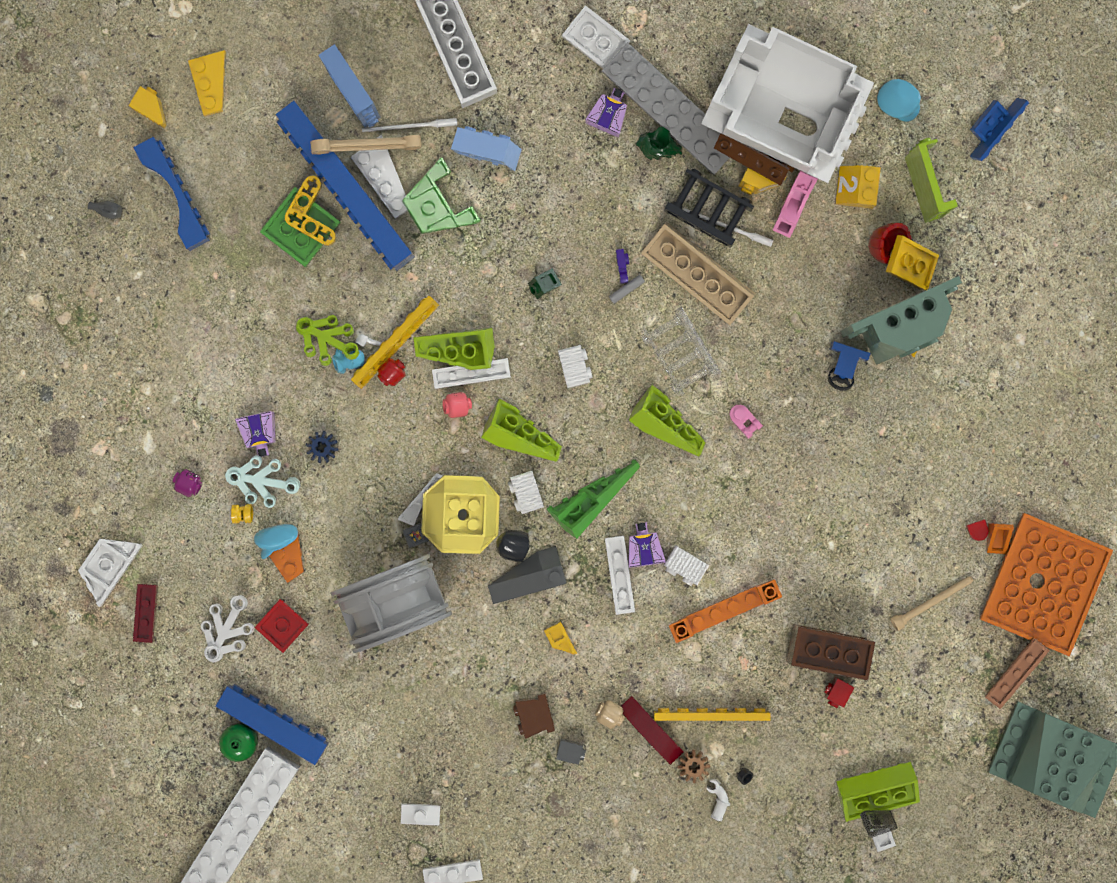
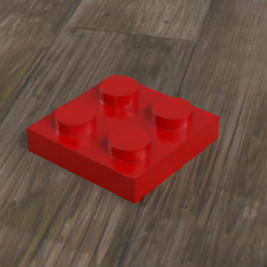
[254,599,309,653]

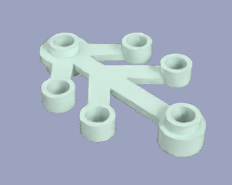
[225,455,300,508]

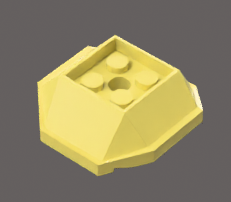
[421,475,500,554]

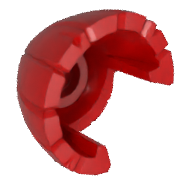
[868,223,912,265]

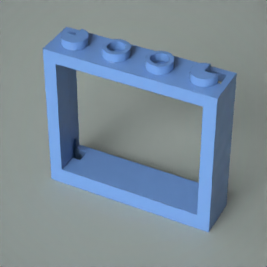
[318,44,381,128]

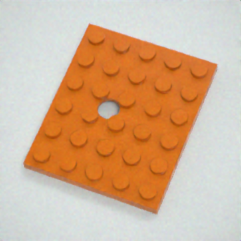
[979,513,1113,657]

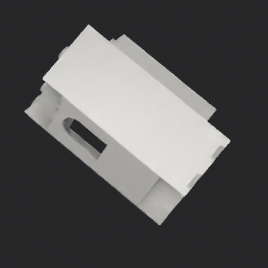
[701,24,874,183]

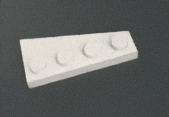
[351,135,407,219]

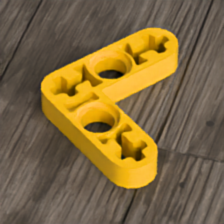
[285,175,336,246]

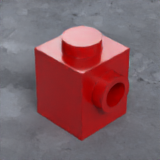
[824,677,855,708]

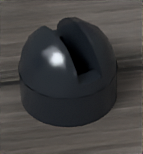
[736,768,753,785]

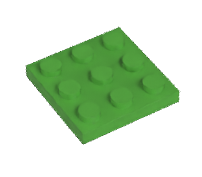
[260,187,341,268]

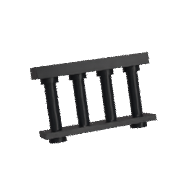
[664,168,754,248]

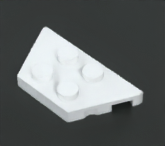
[78,539,143,607]

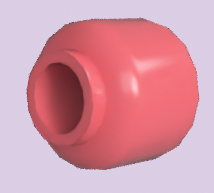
[442,392,472,418]

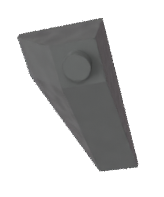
[488,546,567,604]

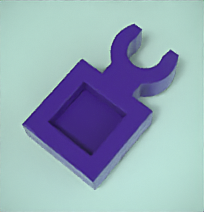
[615,249,629,284]

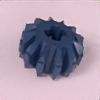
[305,431,338,463]

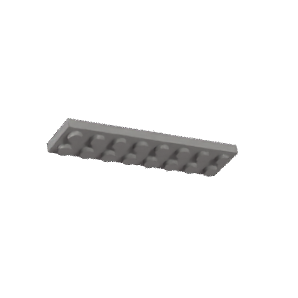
[601,42,730,175]

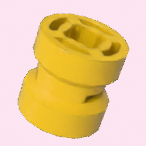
[231,504,253,524]

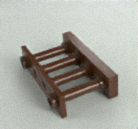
[714,133,795,186]

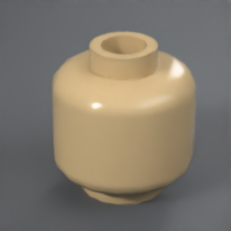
[595,700,625,729]

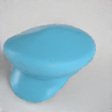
[877,79,921,122]
[254,524,298,559]

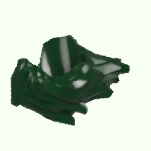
[635,127,682,160]

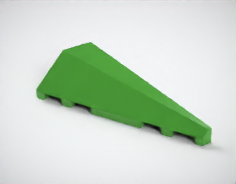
[547,459,640,539]

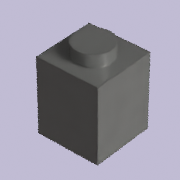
[556,738,586,765]

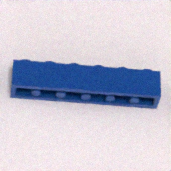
[215,684,329,765]

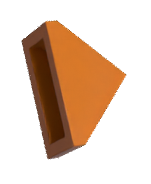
[987,523,1014,554]

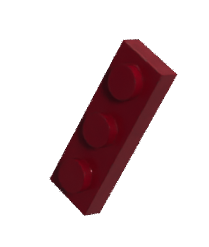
[133,584,158,643]

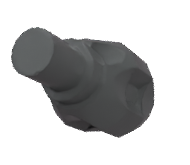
[87,201,122,219]

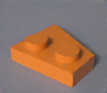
[269,532,304,583]

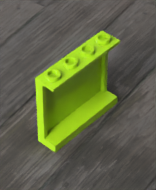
[905,138,958,223]

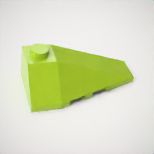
[413,328,495,370]
[629,385,706,457]
[481,399,562,462]

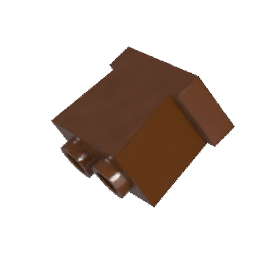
[513,692,555,739]

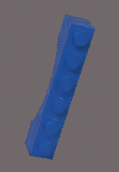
[133,137,210,251]

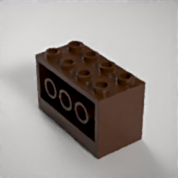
[786,624,875,680]

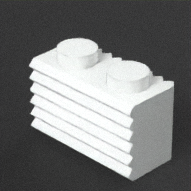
[558,345,593,389]
[508,471,544,514]
[664,545,709,586]

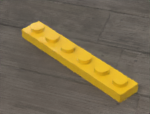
[351,296,439,389]
[654,708,771,721]

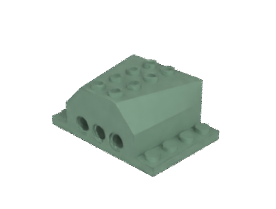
[840,276,962,365]
[987,701,1117,818]

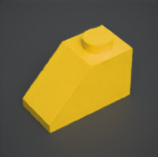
[128,86,167,129]

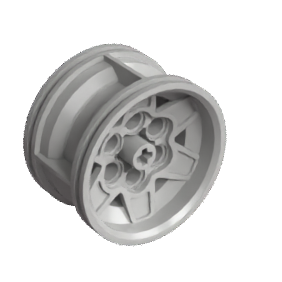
[330,554,452,653]

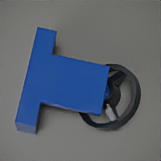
[827,341,871,391]

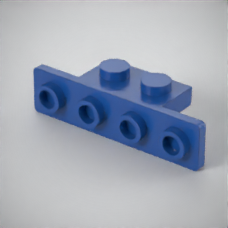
[970,98,1029,161]

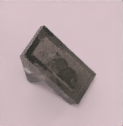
[860,810,898,838]

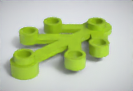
[296,315,359,366]

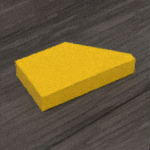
[544,622,577,655]

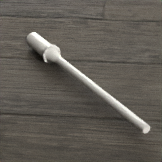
[362,118,457,132]
[683,208,773,247]

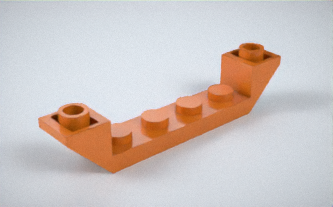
[668,579,782,643]

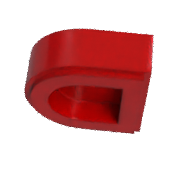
[966,519,989,541]

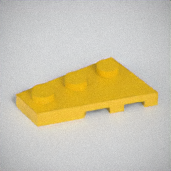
[188,50,226,117]

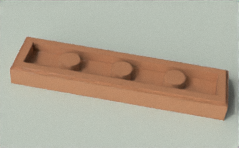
[985,637,1050,709]

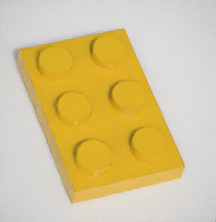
[886,235,939,291]

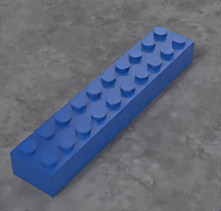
[276,101,415,271]

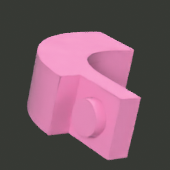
[773,170,818,238]

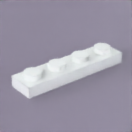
[432,358,511,389]
[605,536,635,615]

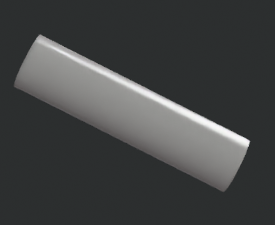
[608,274,645,304]

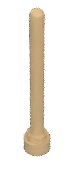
[890,576,973,631]

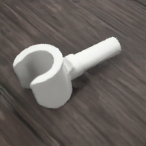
[355,334,382,347]

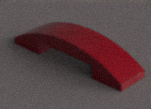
[621,696,684,765]

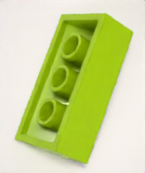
[836,762,920,822]

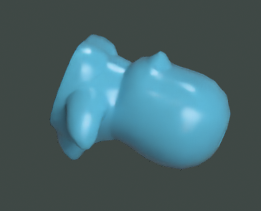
[332,349,365,374]

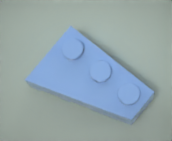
[451,126,522,171]

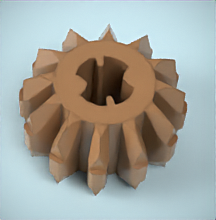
[677,750,710,783]

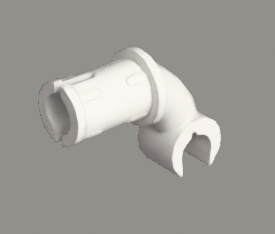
[707,779,730,821]

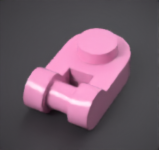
[729,405,763,439]

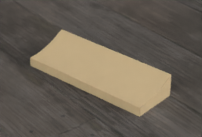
[641,222,755,325]

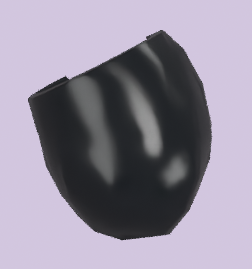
[496,530,530,562]

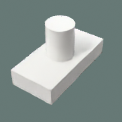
[401,803,440,826]

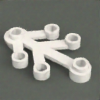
[201,595,254,662]

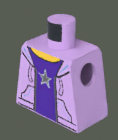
[585,88,627,138]
[236,411,276,457]
[628,522,666,568]

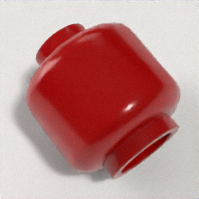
[377,358,406,386]

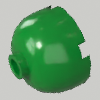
[219,723,258,762]

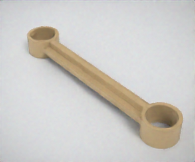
[310,135,422,155]

